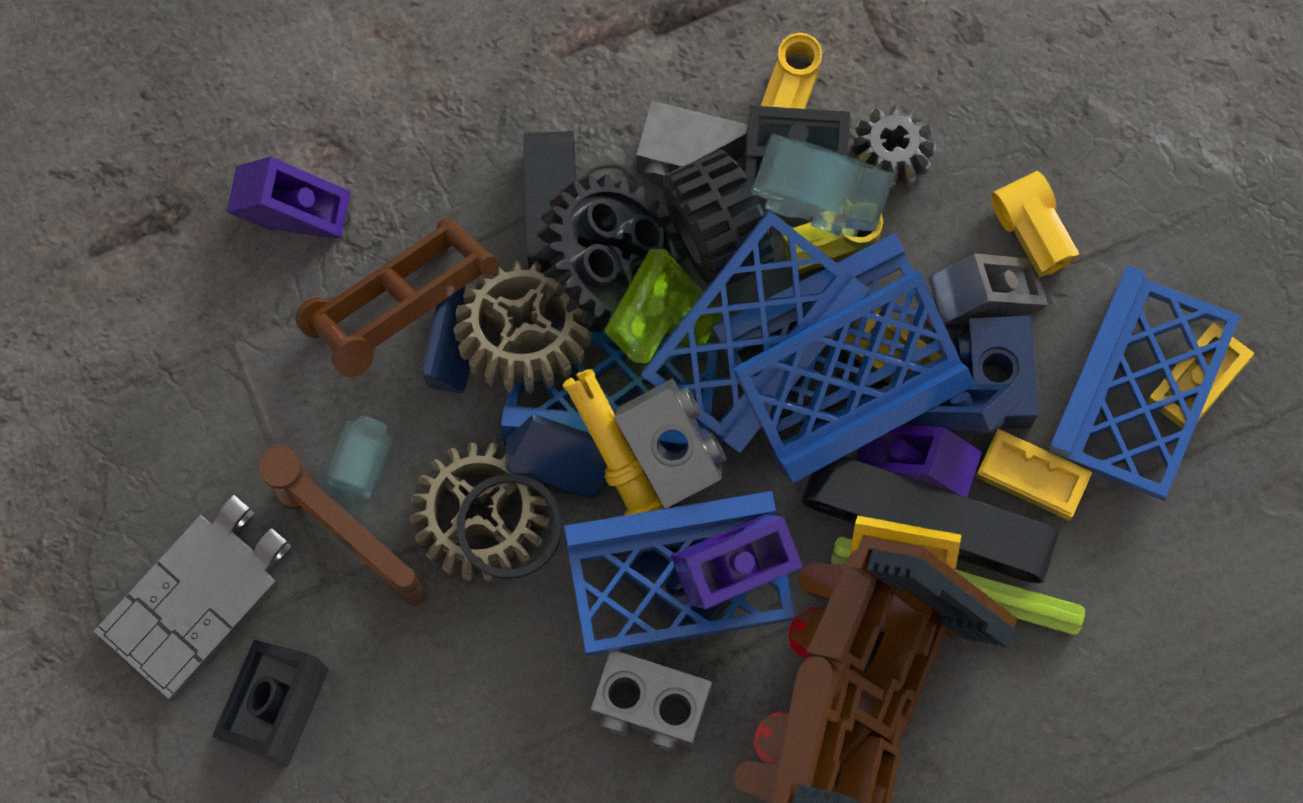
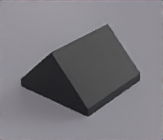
[212,640,329,767]

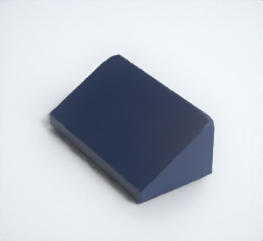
[421,287,470,393]
[505,414,608,498]

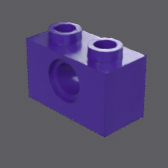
[670,515,803,609]

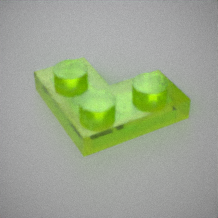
[604,249,722,363]

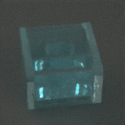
[751,134,895,237]

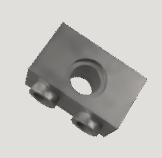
[614,378,726,509]

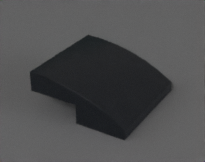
[745,105,850,215]

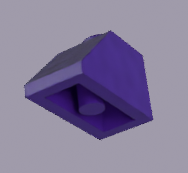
[227,156,351,239]
[856,424,982,497]

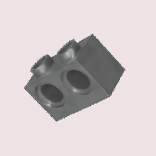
[591,651,712,753]

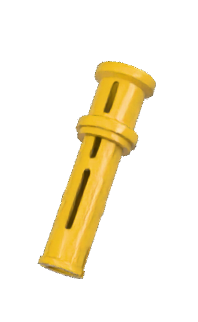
[563,369,665,516]

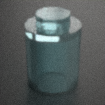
[325,416,394,498]

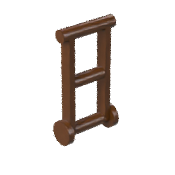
[296,217,499,377]
[258,445,426,606]

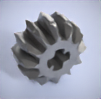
[850,104,936,192]

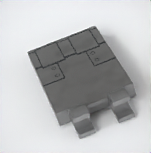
[94,495,293,701]

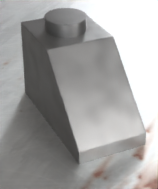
[636,101,748,185]
[928,253,1048,326]

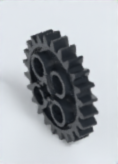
[537,174,688,337]

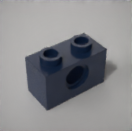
[956,316,1038,429]

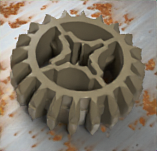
[454,259,592,395]
[410,442,550,581]

